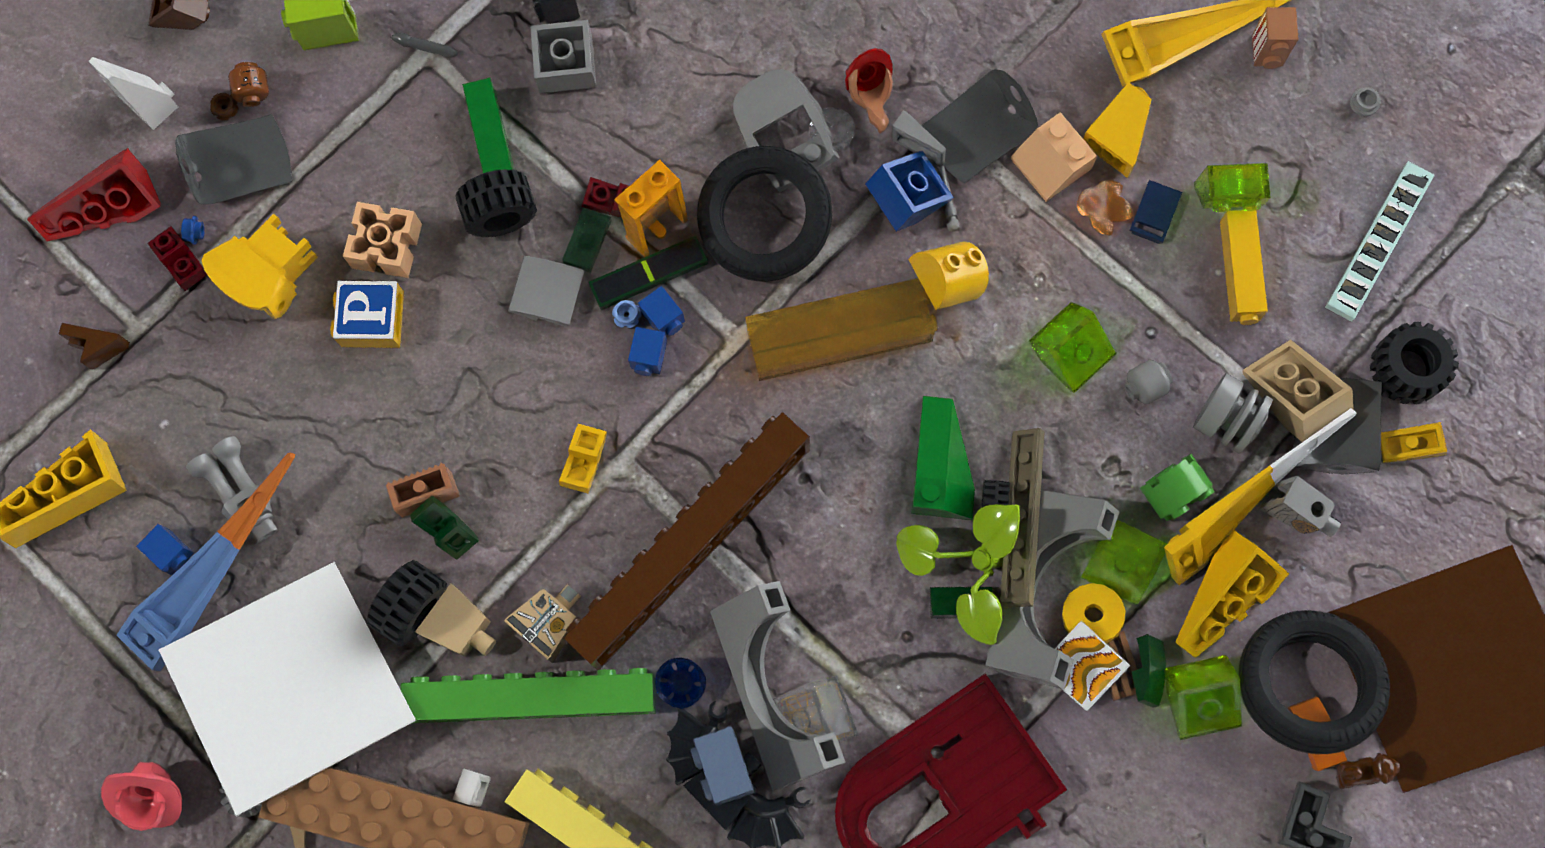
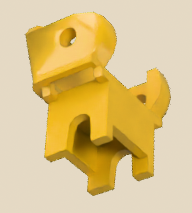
[202,214,318,319]

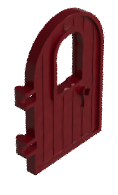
[835,673,1067,848]

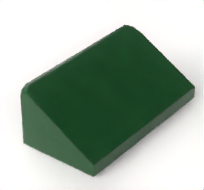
[930,587,993,619]

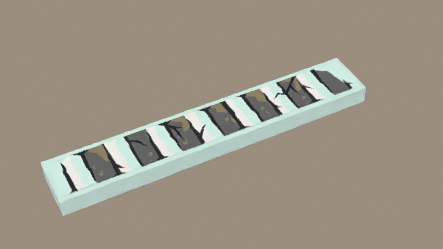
[1325,161,1434,322]

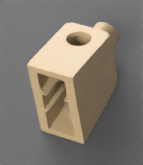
[415,583,496,657]

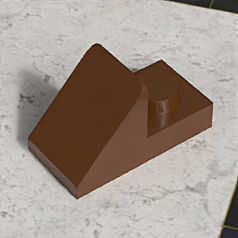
[58,323,130,370]

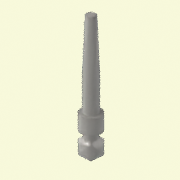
[939,166,960,231]

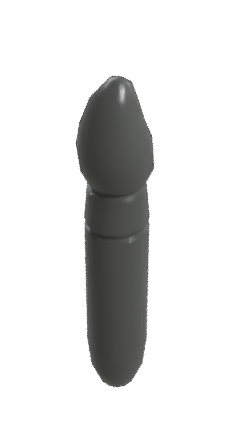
[391,33,458,57]

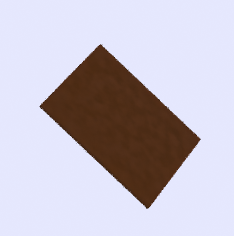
[1327,545,1545,793]

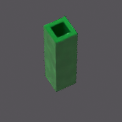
[462,77,514,173]

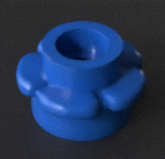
[181,216,205,244]

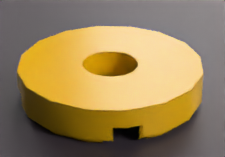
[1062,583,1126,643]

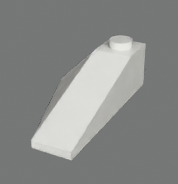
[89,57,178,130]

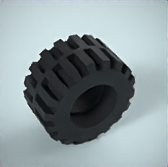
[455,169,537,237]
[1370,322,1459,404]
[367,560,447,646]

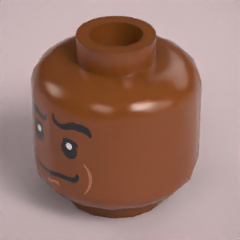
[228,62,269,107]

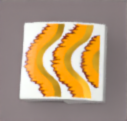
[1055,621,1131,711]

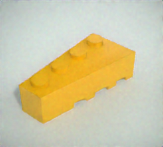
[0,429,127,548]

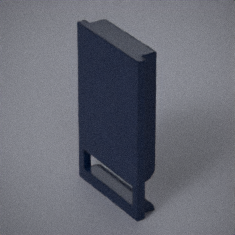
[1129,180,1182,244]

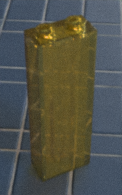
[745,278,938,381]

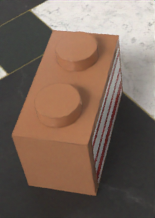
[1252,7,1298,69]

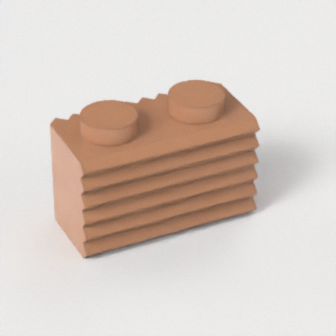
[386,463,460,518]

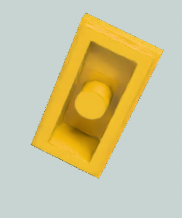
[1381,422,1447,463]

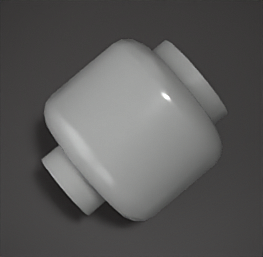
[1125,360,1173,404]

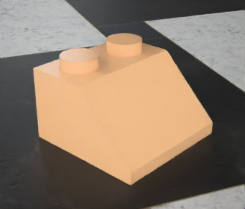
[1010,112,1097,202]

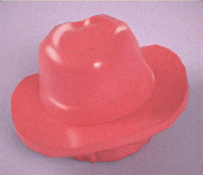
[101,762,183,831]

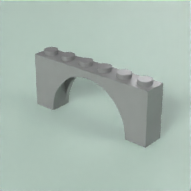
[985,490,1119,690]
[710,581,846,791]

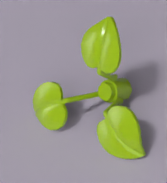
[896,504,1020,645]

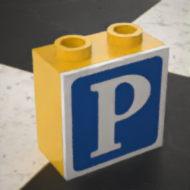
[330,281,404,348]

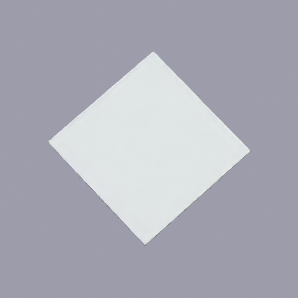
[159,562,416,816]

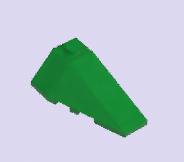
[911,396,975,521]

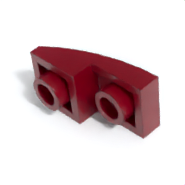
[581,177,629,218]
[147,226,207,291]

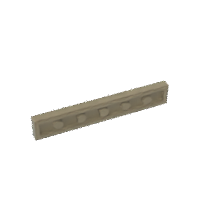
[1000,428,1045,608]

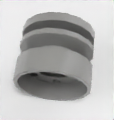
[1193,373,1273,454]

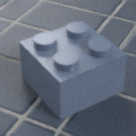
[690,726,755,805]

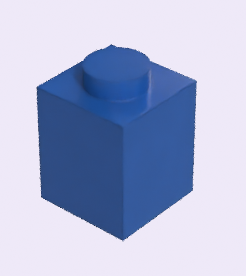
[638,286,685,336]
[628,327,667,376]
[136,524,194,575]

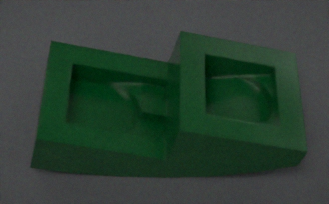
[410,495,479,560]
[1132,634,1166,708]

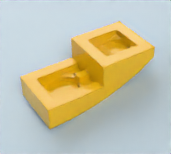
[559,424,607,494]

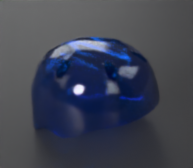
[655,658,706,708]

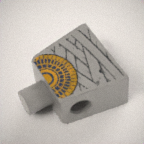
[1259,476,1341,537]

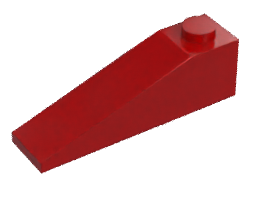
[27,148,161,242]

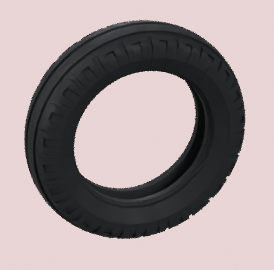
[697,146,832,281]
[1238,610,1390,754]

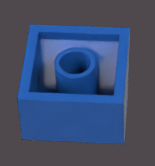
[865,150,954,232]

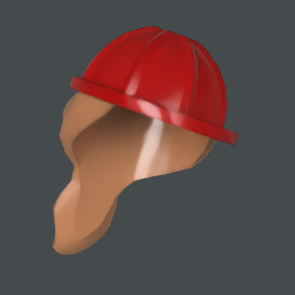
[845,48,893,133]

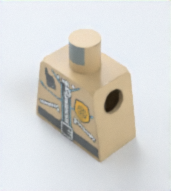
[504,584,581,663]

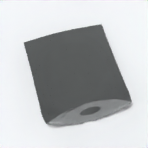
[922,69,1038,183]
[175,114,292,204]
[1293,377,1382,475]

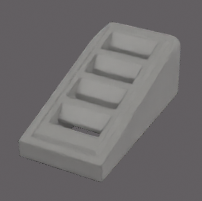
[892,110,946,166]

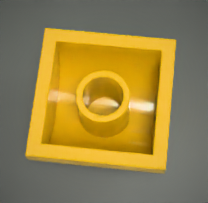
[908,242,989,310]

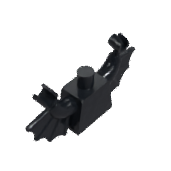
[666,701,811,848]

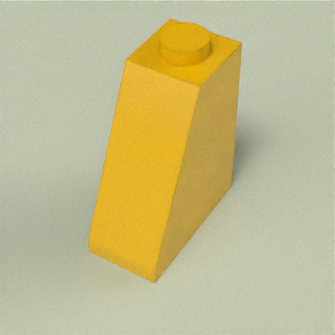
[1083,82,1152,178]

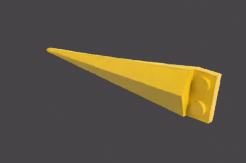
[1101,0,1291,87]

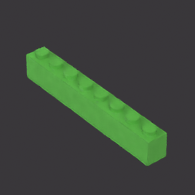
[401,668,656,724]

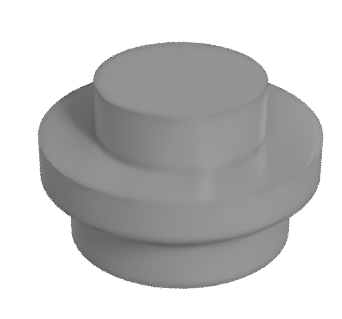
[1350,87,1381,116]

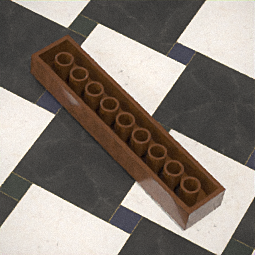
[564,412,810,670]

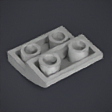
[508,256,584,327]

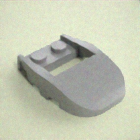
[733,69,840,193]

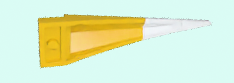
[1164,408,1357,585]

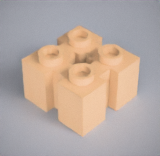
[343,202,422,278]

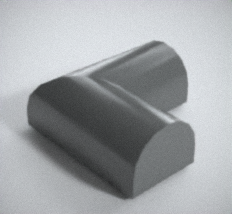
[1278,782,1352,848]

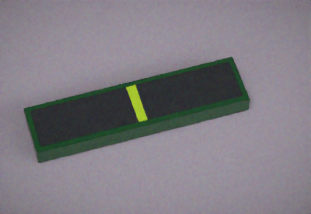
[588,235,708,310]

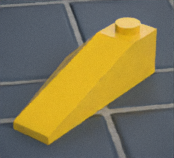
[1175,530,1289,658]

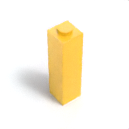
[1220,210,1268,325]

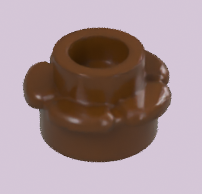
[210,93,239,121]

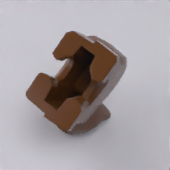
[1335,753,1400,789]

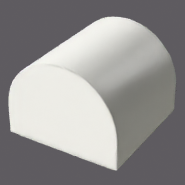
[453,768,490,807]

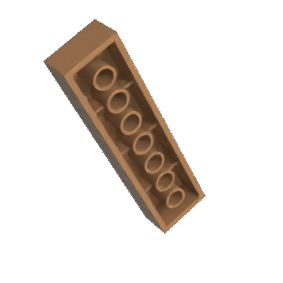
[258,766,530,848]

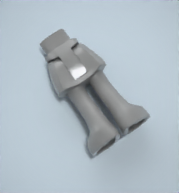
[186,436,278,543]

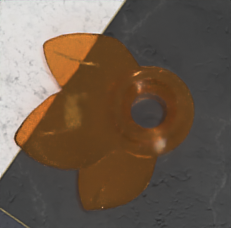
[1077,180,1133,236]

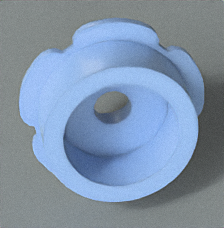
[612,300,641,328]

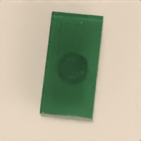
[562,208,612,273]

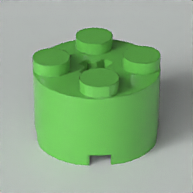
[1139,453,1215,521]

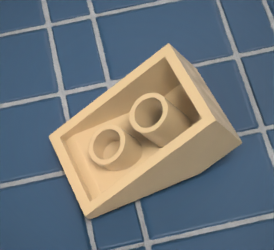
[1242,340,1354,442]

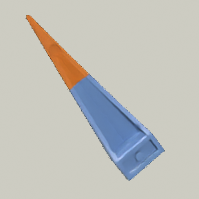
[116,452,296,671]

